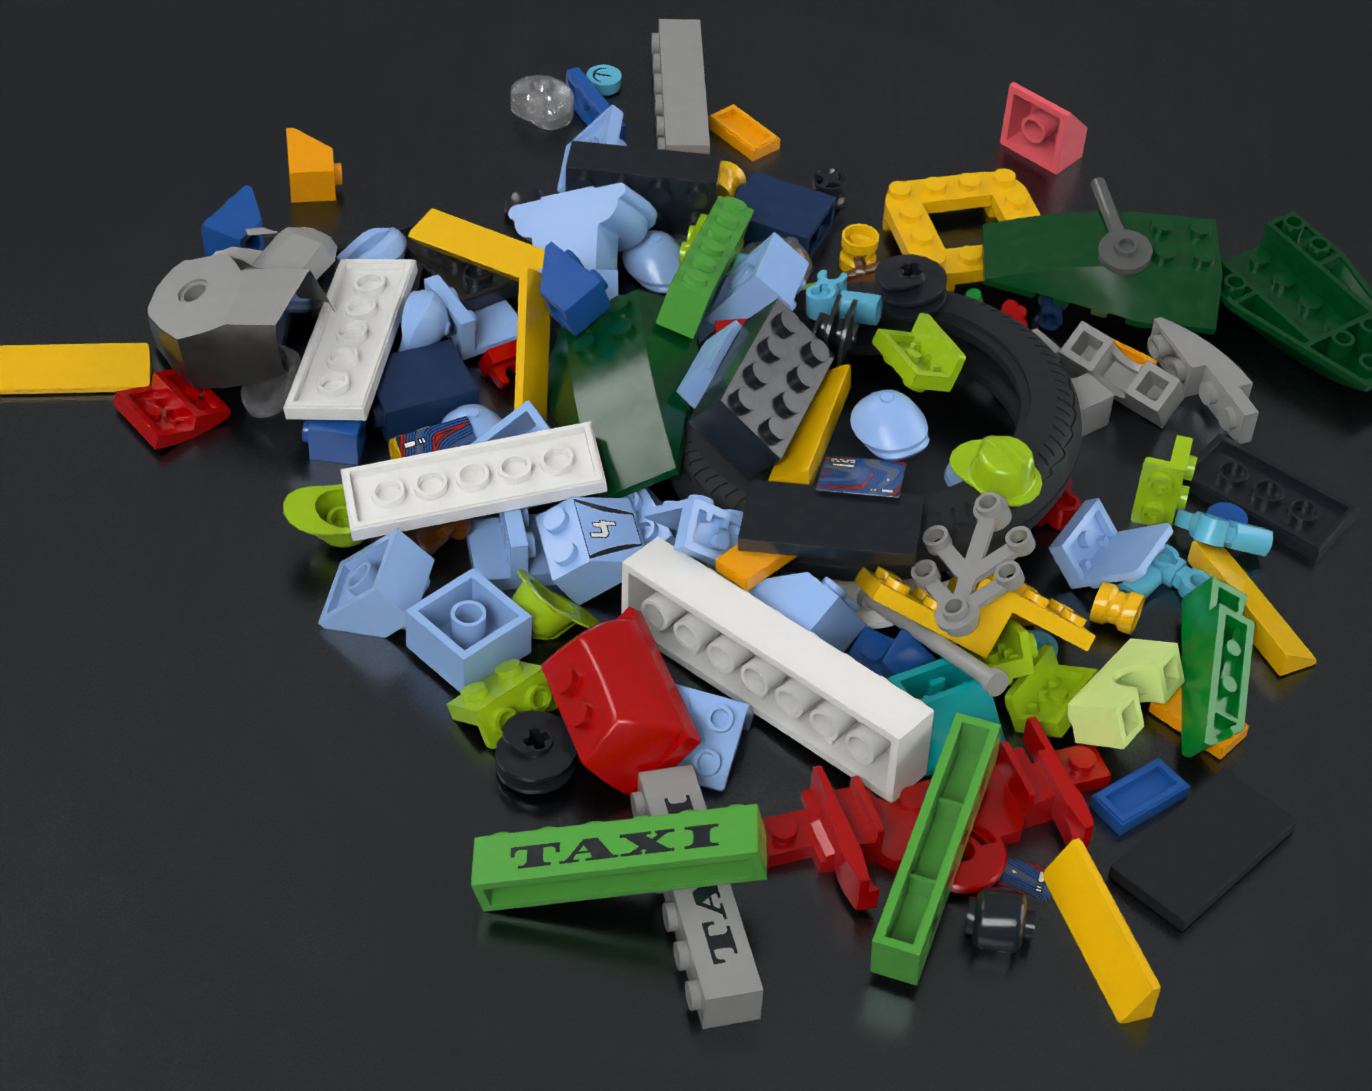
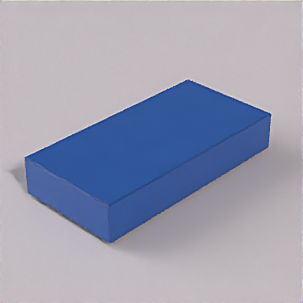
[1089,757,1190,836]

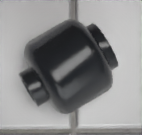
[964,887,1036,954]

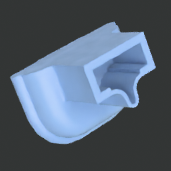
[508,183,657,270]

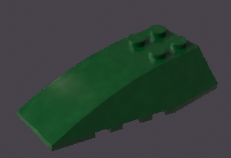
[982,211,1223,335]
[548,290,700,498]

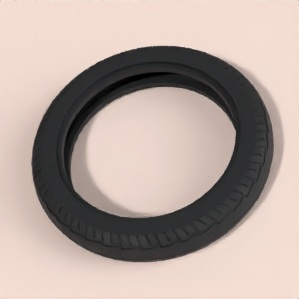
[669,281,1082,581]

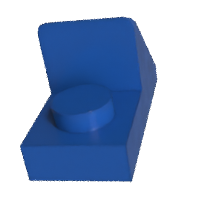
[848,626,937,679]

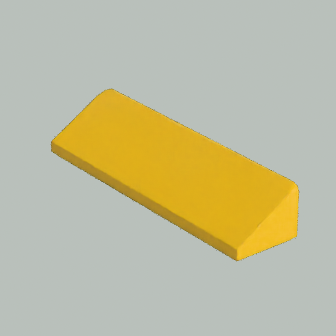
[408,208,545,282]
[514,267,550,421]
[0,343,152,395]
[768,364,851,485]
[1187,540,1317,676]
[1043,838,1161,1024]

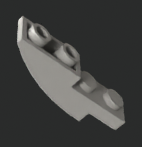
[1147,317,1259,444]

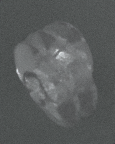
[510,75,574,131]

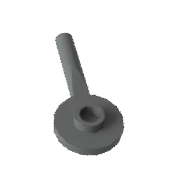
[1090,177,1153,275]

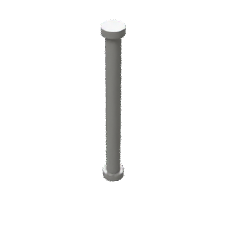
[857,589,1009,697]

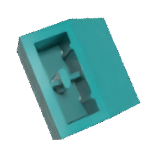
[887,658,1005,776]

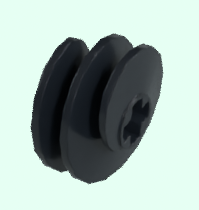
[875,254,947,320]
[813,294,860,367]
[495,710,578,794]

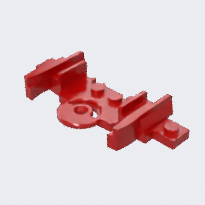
[762,716,1111,911]

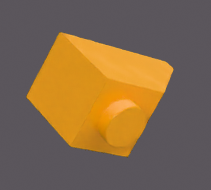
[286,128,343,203]

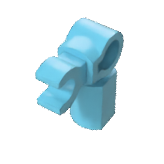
[806,270,883,326]
[1174,508,1273,556]
[1117,544,1211,599]

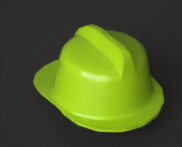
[949,435,1042,506]
[283,484,365,548]
[512,569,600,640]

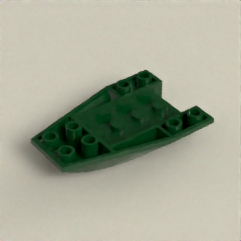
[1219,210,1372,392]

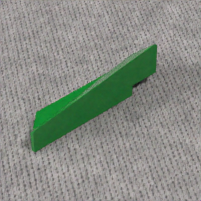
[1181,576,1255,758]

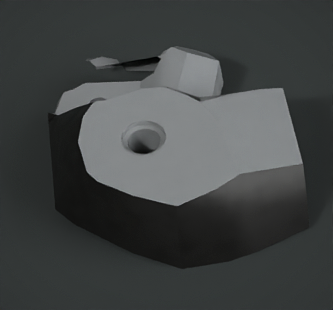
[148,227,337,388]

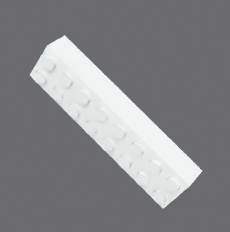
[621,537,934,804]

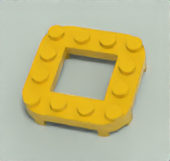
[882,168,1041,292]

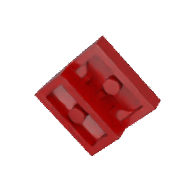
[113,369,231,450]

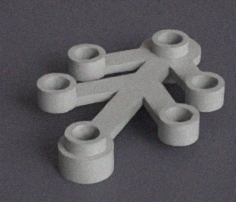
[911,492,1036,637]

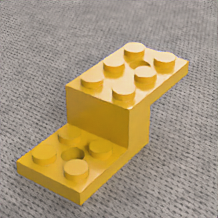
[854,566,1096,659]

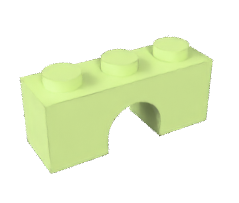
[1068,638,1185,749]

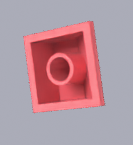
[1000,82,1087,175]

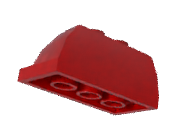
[541,606,702,796]

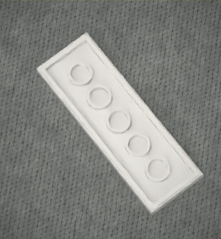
[283,259,418,421]
[341,421,607,541]

